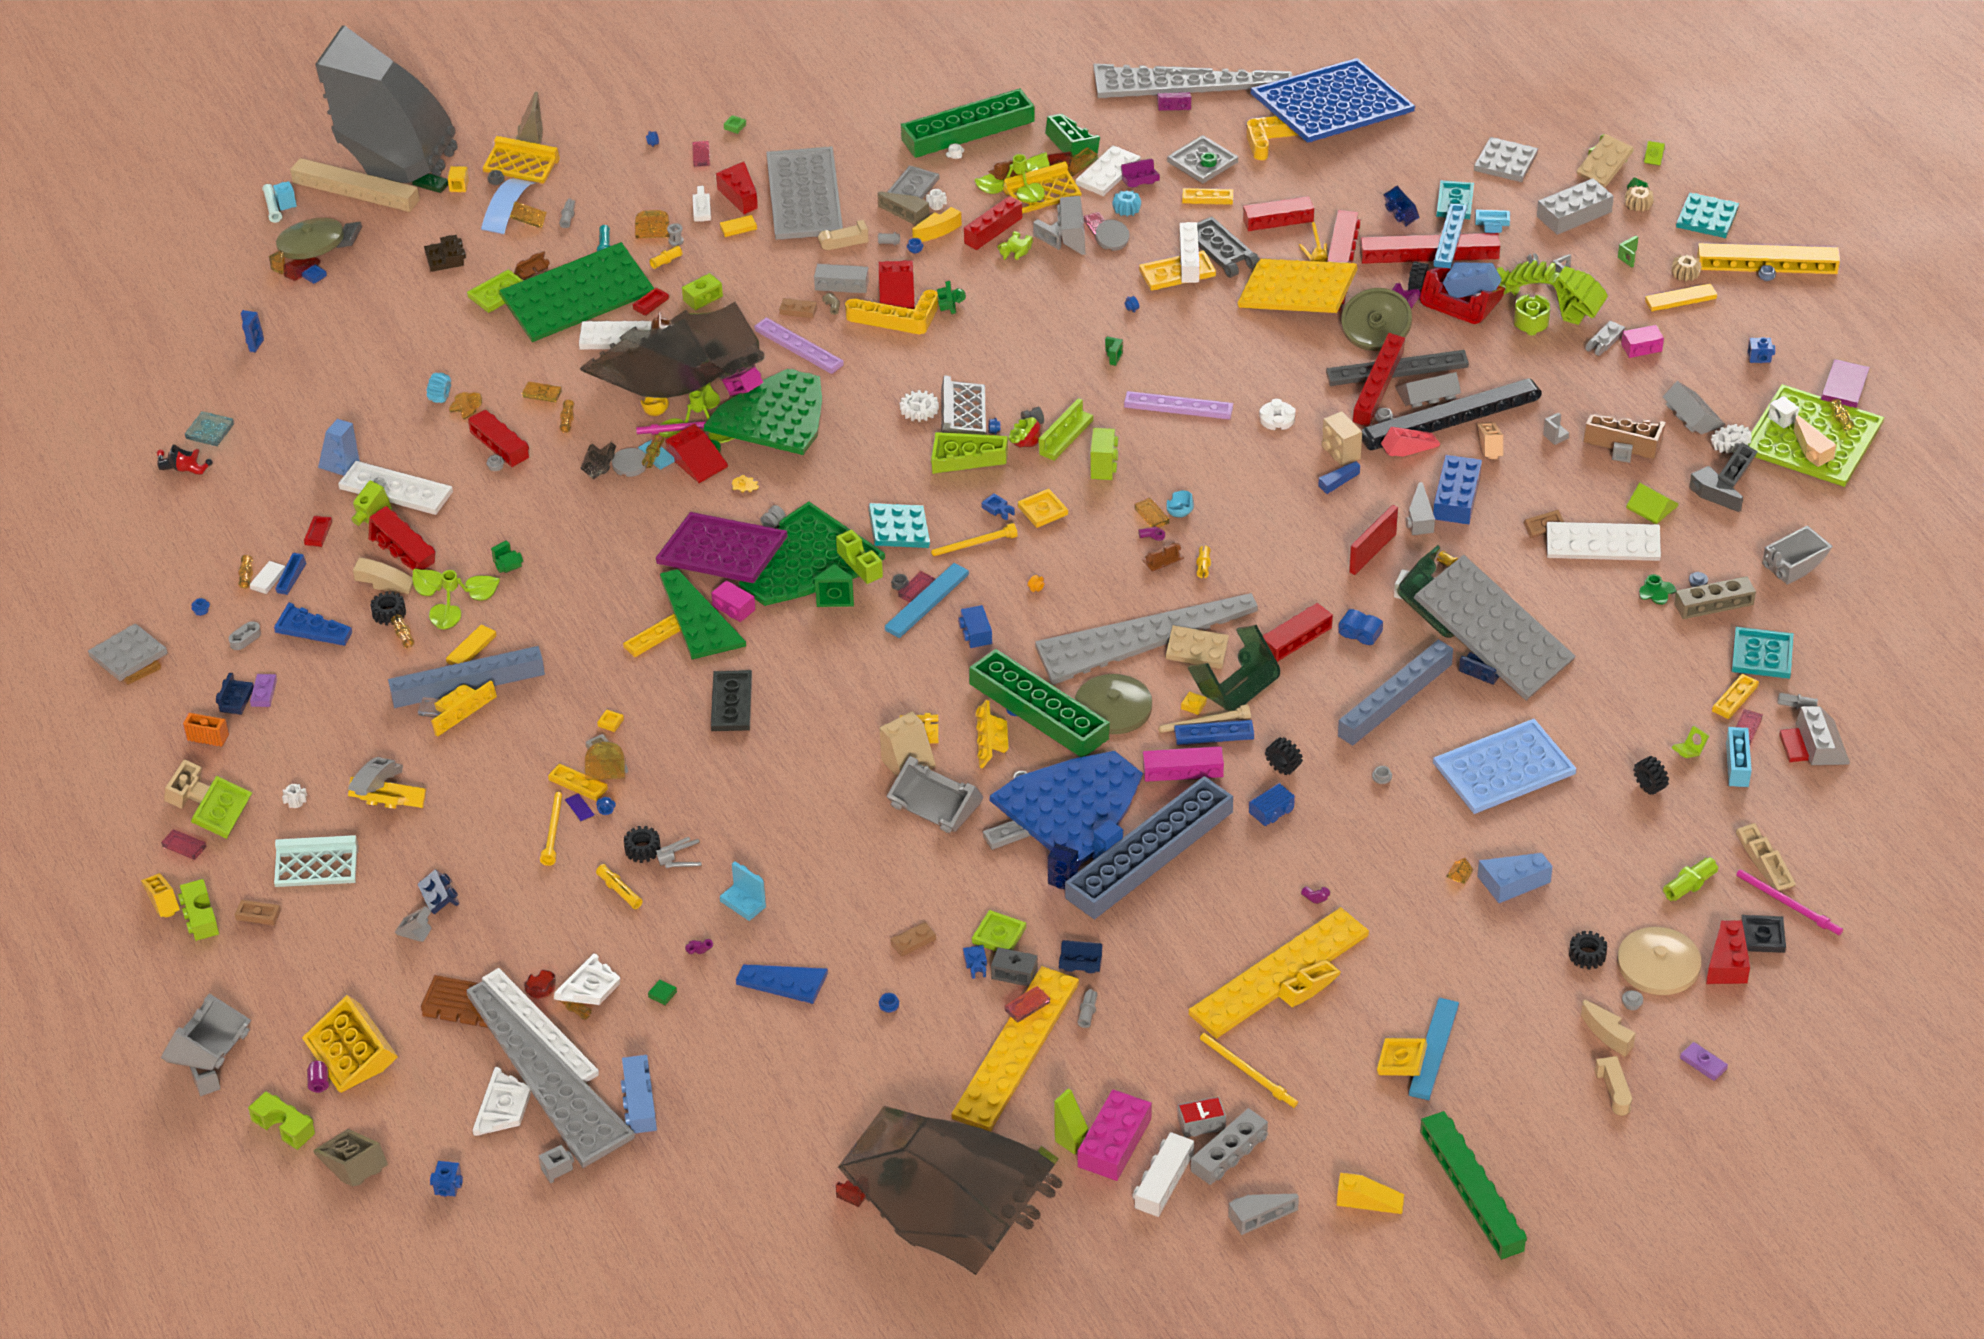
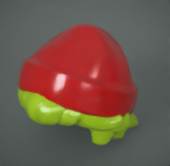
[1008,417,1041,448]

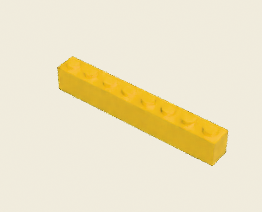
[1697,243,1840,274]

